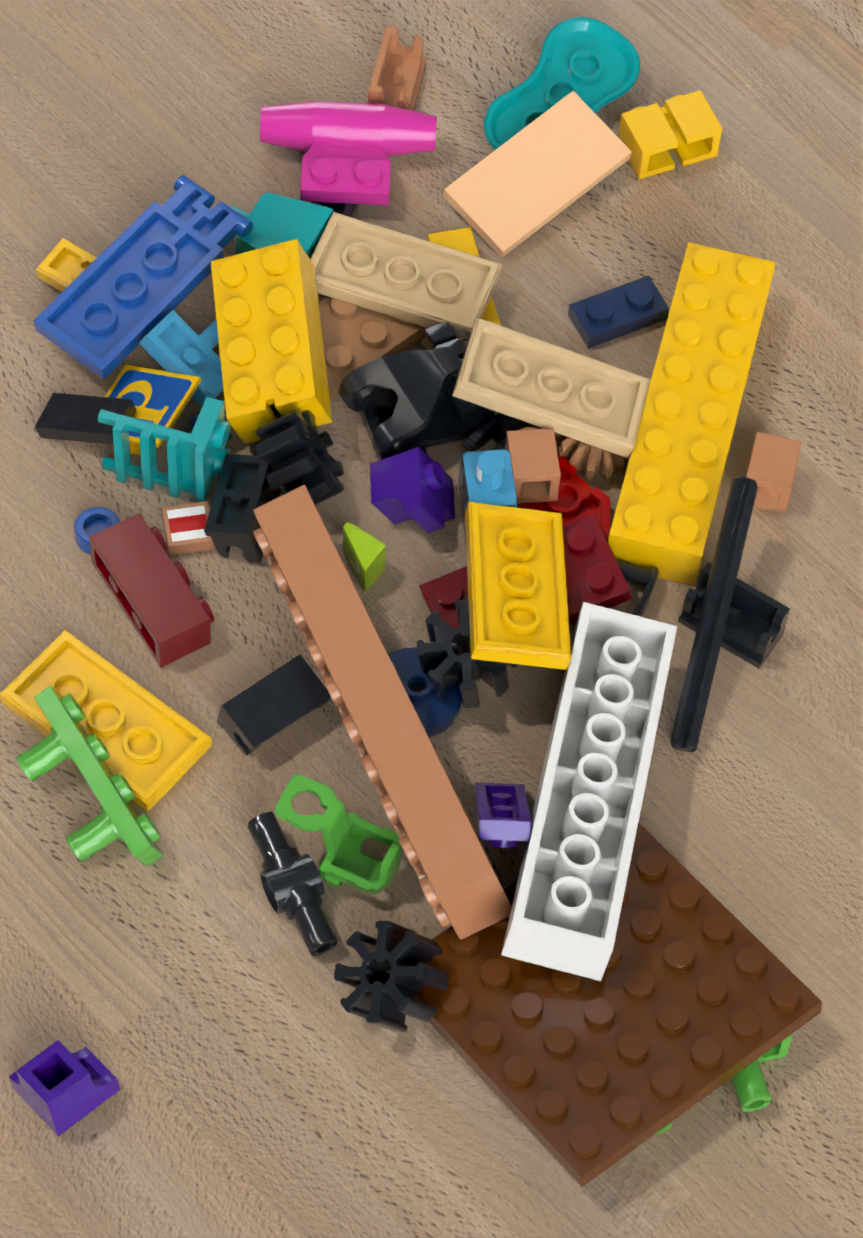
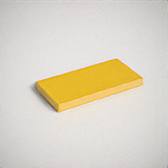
[465,502,571,670]
[0,630,212,812]

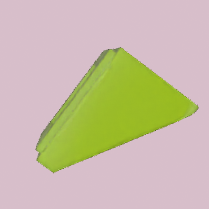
[343,522,386,592]

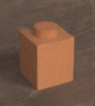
[505,427,561,504]
[746,432,802,512]

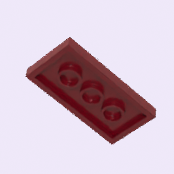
[419,514,632,656]

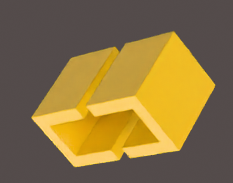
[618,90,723,180]

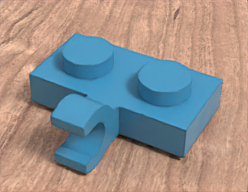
[139,310,223,407]

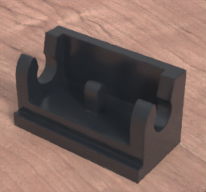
[204,454,282,563]
[678,562,790,669]
[217,654,331,755]

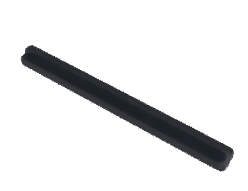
[670,476,758,752]

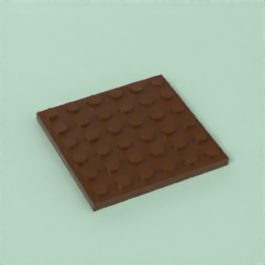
[419,823,822,1187]

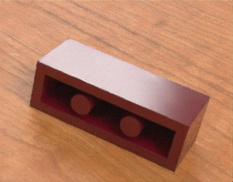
[89,513,214,668]

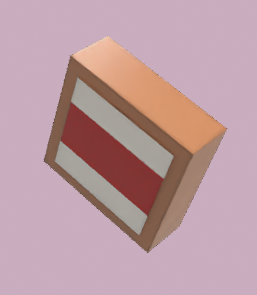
[161,501,215,555]

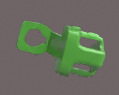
[275,775,403,895]

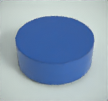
[74,507,121,555]

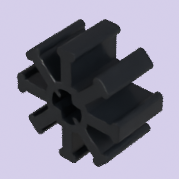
[255,408,344,505]
[417,599,517,708]
[334,921,449,1032]

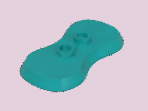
[483,16,640,150]

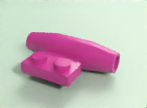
[260,101,437,206]

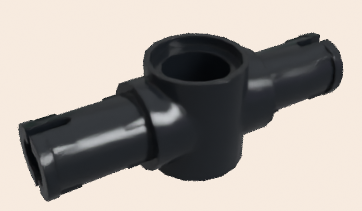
[248,811,338,957]

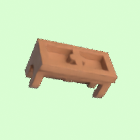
[368,26,427,111]

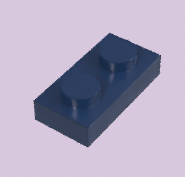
[568,276,669,348]

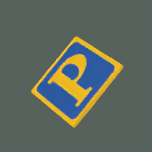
[105,364,202,455]

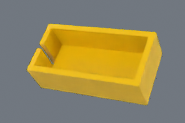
[211,239,332,444]

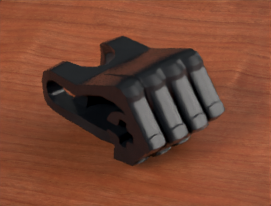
[338,322,497,459]

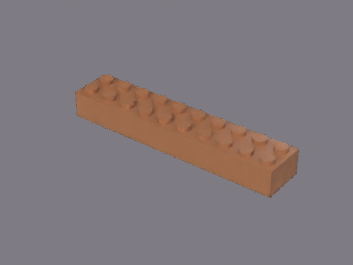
[253,485,512,940]

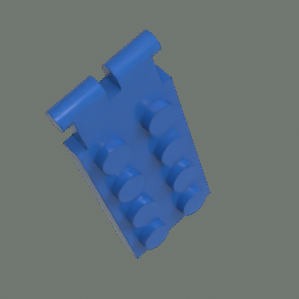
[33,175,253,380]

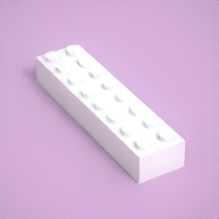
[501,602,677,981]

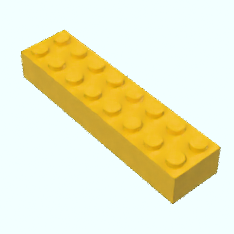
[608,242,776,587]

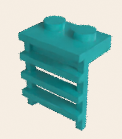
[98,397,231,503]

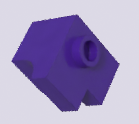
[370,447,455,533]
[9,1040,120,1136]

